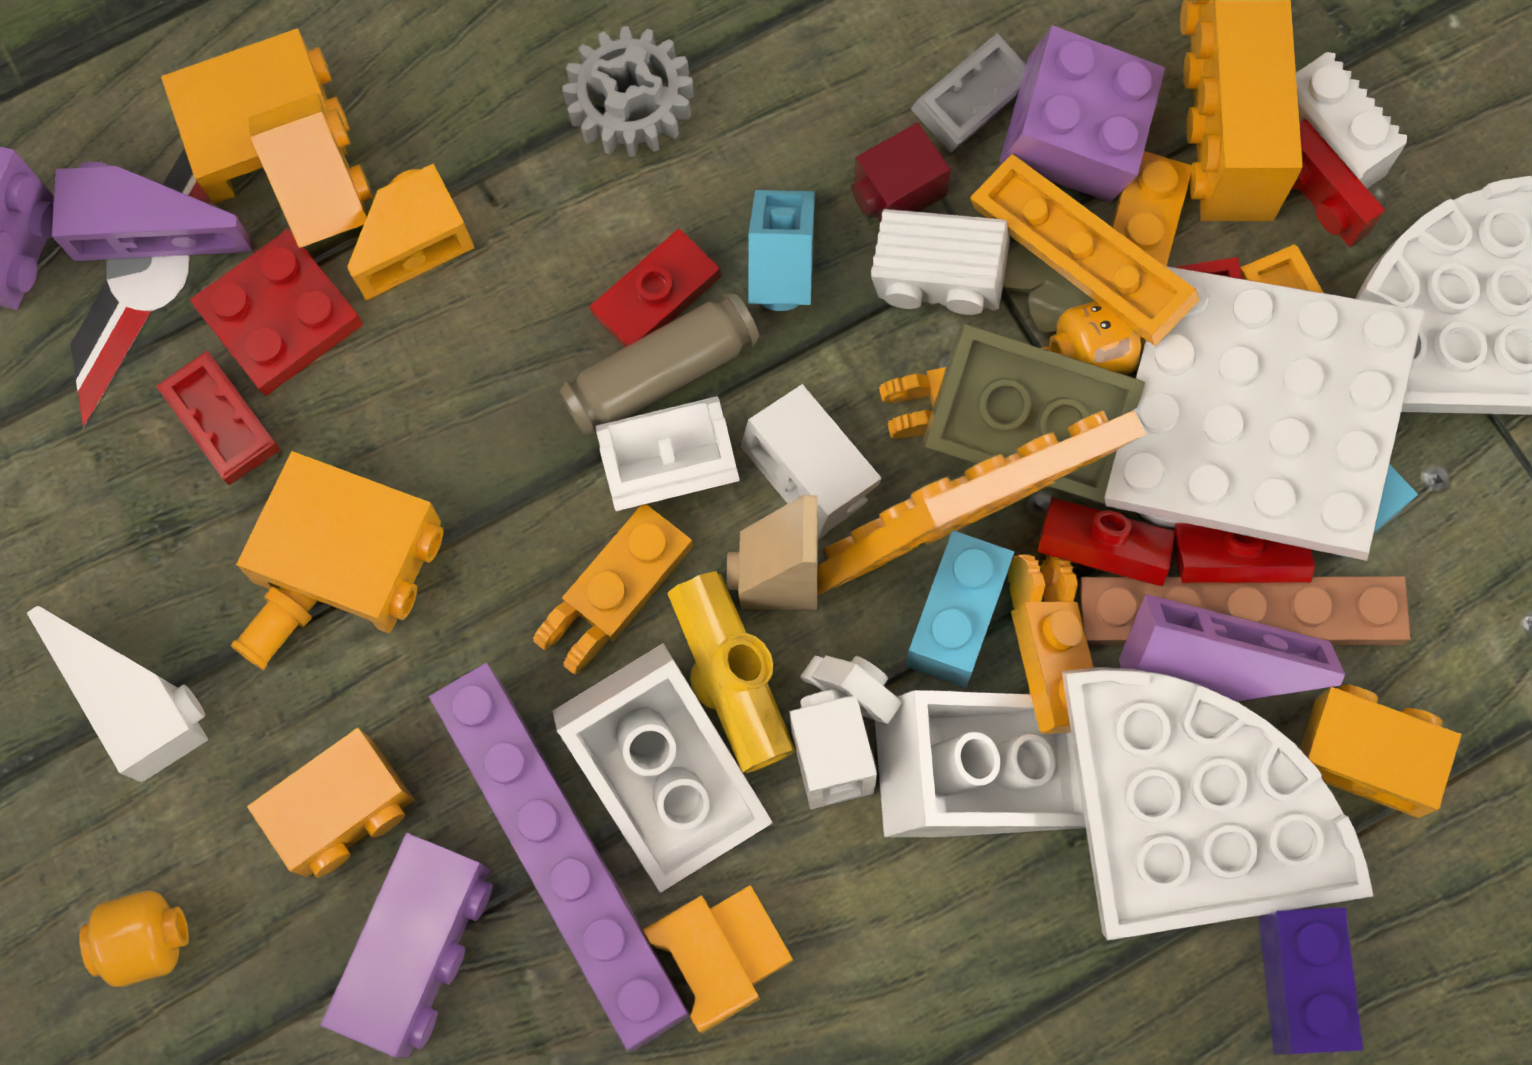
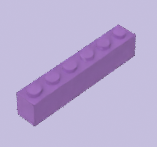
[429,663,691,1051]

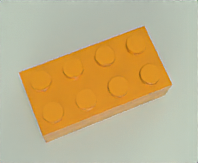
[1180,0,1303,221]

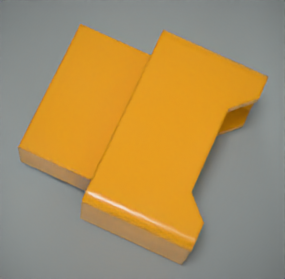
[643,885,793,1034]

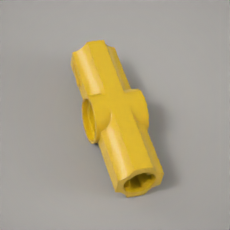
[667,571,797,774]

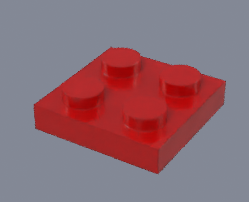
[189,229,363,397]

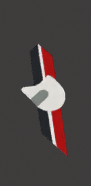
[71,147,212,428]

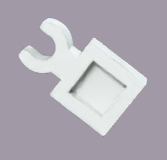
[800,655,903,724]

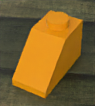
[347,164,475,301]

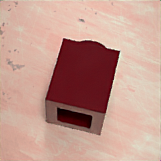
[851,122,951,222]

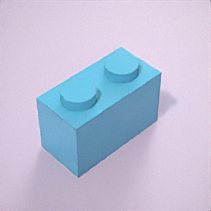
[906,530,1014,688]

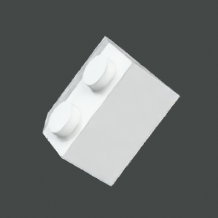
[552,643,773,893]
[875,690,1086,837]

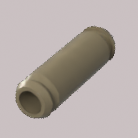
[559,294,759,435]

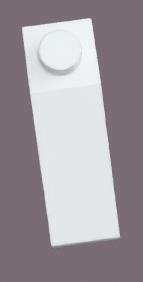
[27,606,208,783]

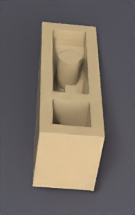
[727,495,818,610]

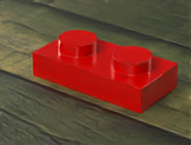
[1292,118,1385,248]

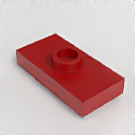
[589,228,721,348]
[156,350,281,486]
[1037,497,1175,587]
[1173,523,1315,583]

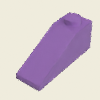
[52,162,253,261]
[1119,594,1345,701]

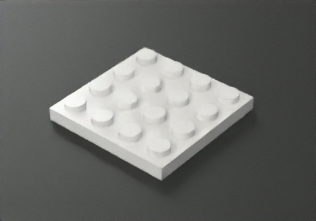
[1104,266,1424,561]

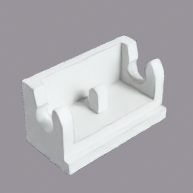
[741,384,882,540]
[596,396,740,511]

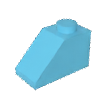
[748,190,815,311]

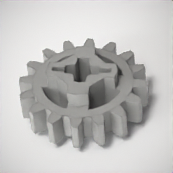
[563,26,694,157]

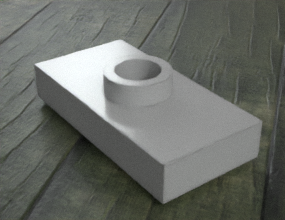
[911,33,1026,153]

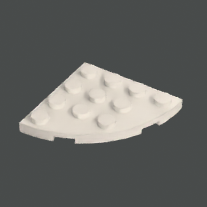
[1356,176,1532,415]
[1062,668,1373,940]

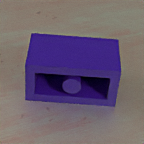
[1258,907,1363,1055]

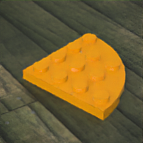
[817,410,1146,596]

